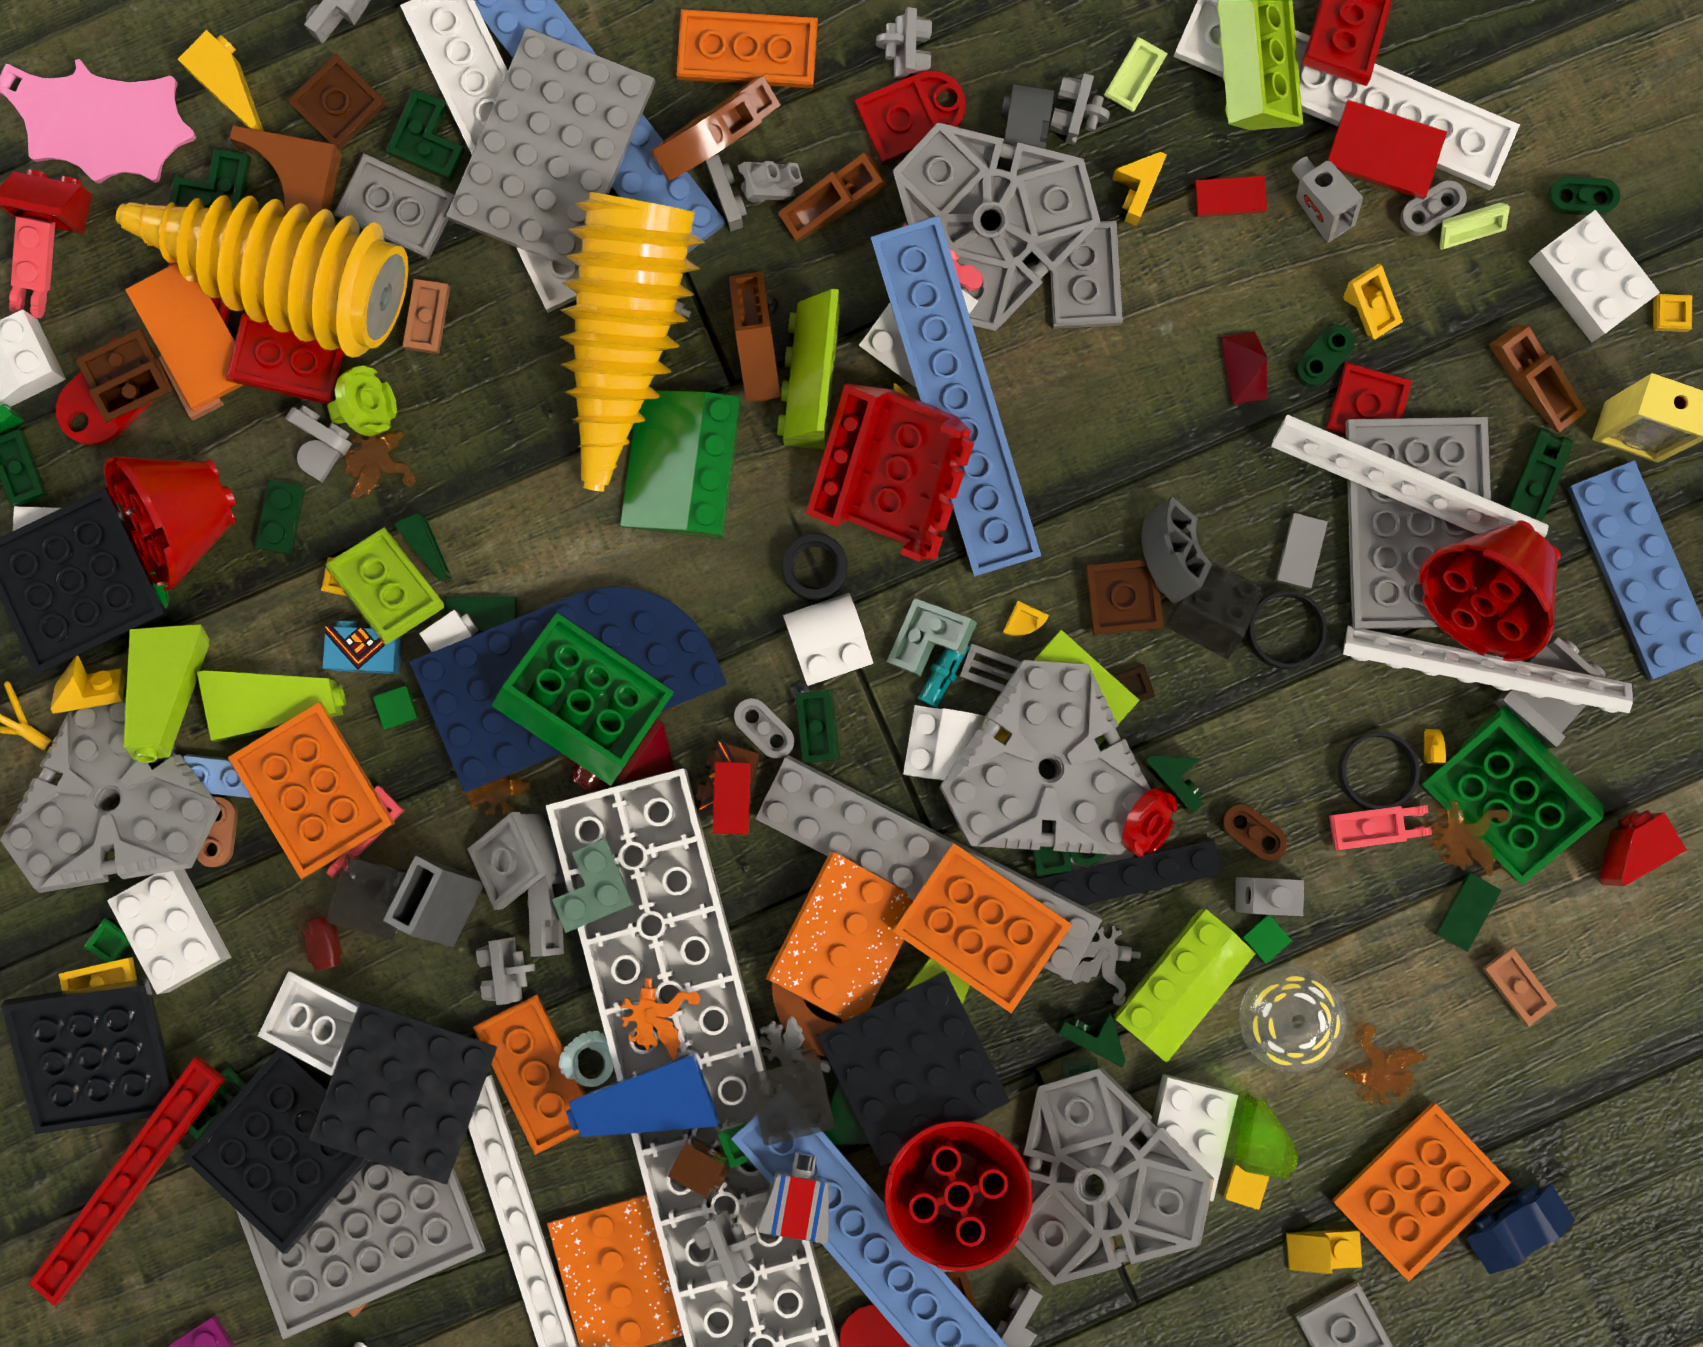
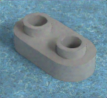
[1400,180,1467,236]
[285,405,352,455]
[734,698,794,759]

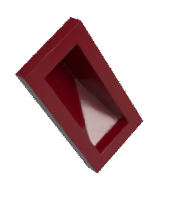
[1220,331,1267,405]
[617,720,674,783]

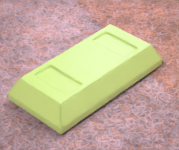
[1104,37,1168,112]
[1440,202,1510,250]

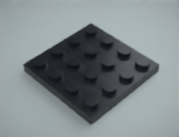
[0,488,168,676]
[817,971,1010,1167]
[1,979,174,1134]
[308,1000,497,1185]
[182,1048,368,1254]

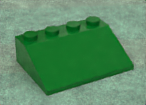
[620,391,742,540]
[491,612,674,786]
[1421,705,1605,885]

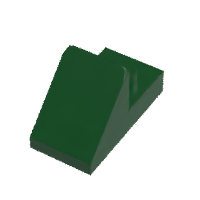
[1142,756,1204,814]
[1056,1011,1126,1068]

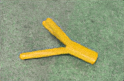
[0,681,53,752]

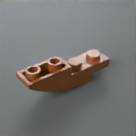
[650,75,781,181]

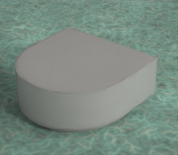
[297,440,341,483]

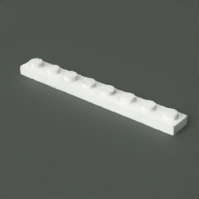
[1271,415,1549,538]
[1343,626,1633,713]
[468,1075,579,1347]

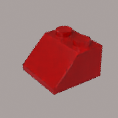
[0,170,92,234]
[1599,810,1687,886]

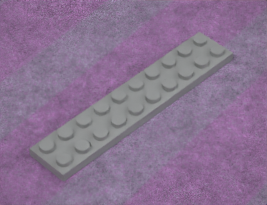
[755,755,1103,981]

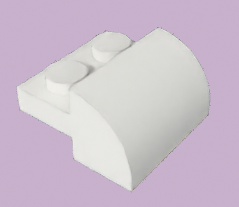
[783,593,874,686]
[903,705,988,781]

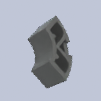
[998,84,1054,172]
[1141,497,1212,604]

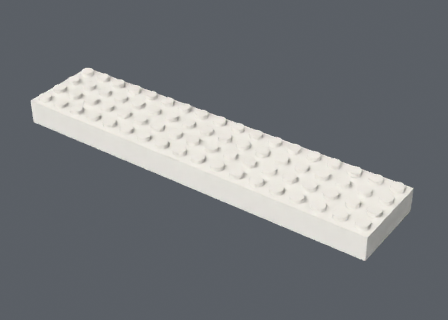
[546,768,840,1347]

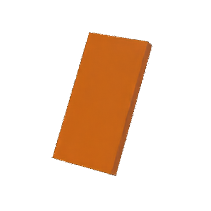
[676,9,818,88]
[125,263,243,411]
[473,994,586,1155]

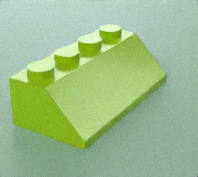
[1217,0,1303,130]
[1112,908,1256,1063]

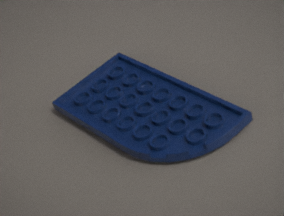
[410,587,727,793]

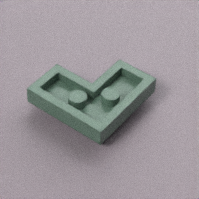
[886,598,977,676]
[552,838,634,933]

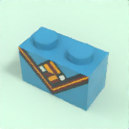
[323,621,402,675]

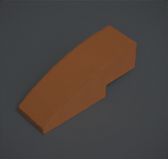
[777,153,890,241]
[1489,325,1586,432]

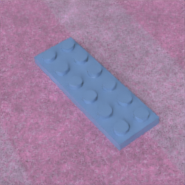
[1567,460,1703,681]

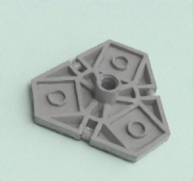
[893,123,1101,331]
[940,660,1151,855]
[0,697,221,893]
[1015,1068,1214,1285]

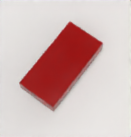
[1194,176,1267,217]
[712,762,751,835]

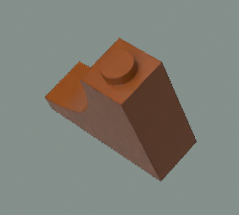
[230,126,342,219]
[729,271,781,402]

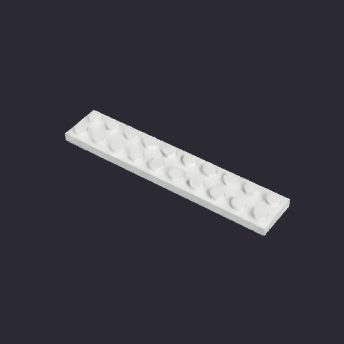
[400,0,579,313]
[1173,0,1520,191]

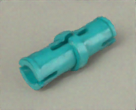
[917,645,970,708]

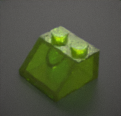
[1233,1092,1298,1180]

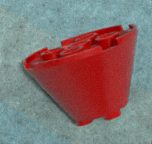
[104,456,236,591]
[1418,520,1561,661]
[885,1121,1032,1271]

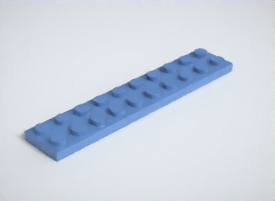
[474,0,726,254]
[871,215,1041,577]
[731,1089,1008,1347]

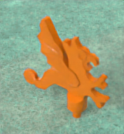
[620,978,701,1060]

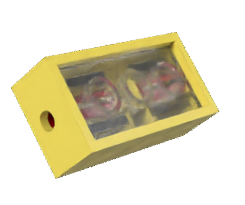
[1592,373,1703,463]

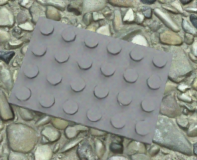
[446,27,655,271]
[1345,417,1491,629]
[236,1160,486,1339]

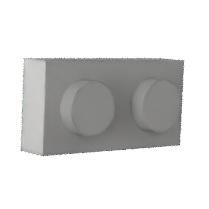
[706,154,747,232]

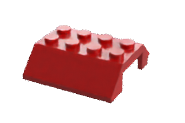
[806,383,975,562]

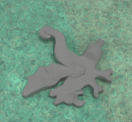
[1060,926,1141,1006]
[758,1016,832,1078]

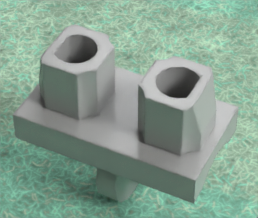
[876,7,932,80]
[1049,73,1110,145]
[738,161,803,203]
[476,937,536,1005]
[693,1210,758,1286]

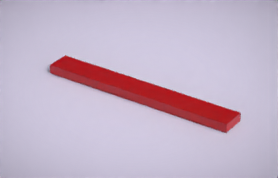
[28,1056,226,1306]

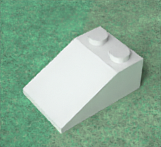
[0,309,66,407]
[258,971,359,1076]

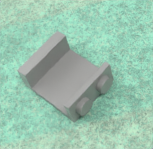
[1494,637,1606,749]

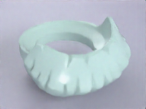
[558,1031,614,1087]

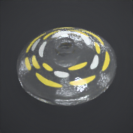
[1239,966,1347,1073]

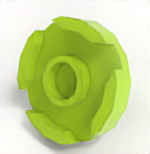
[327,365,397,437]

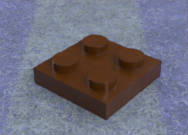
[287,53,387,151]
[1085,559,1164,636]

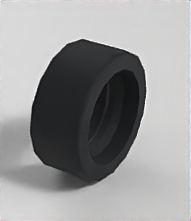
[782,533,848,601]

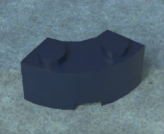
[1466,1184,1575,1274]

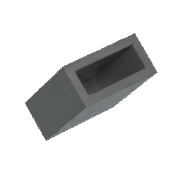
[383,855,484,947]

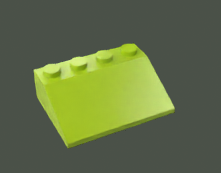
[777,289,840,450]

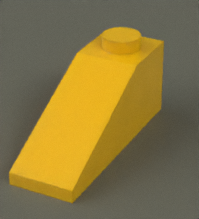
[178,30,264,131]

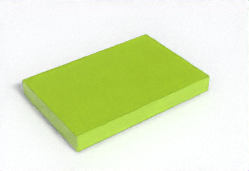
[325,527,444,646]
[1033,630,1140,747]

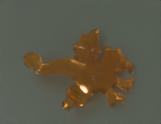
[345,431,416,499]
[451,766,532,816]
[1431,801,1510,876]
[1345,1025,1427,1105]

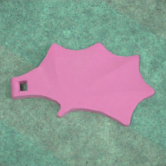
[0,59,197,184]

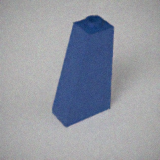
[566,1052,720,1137]

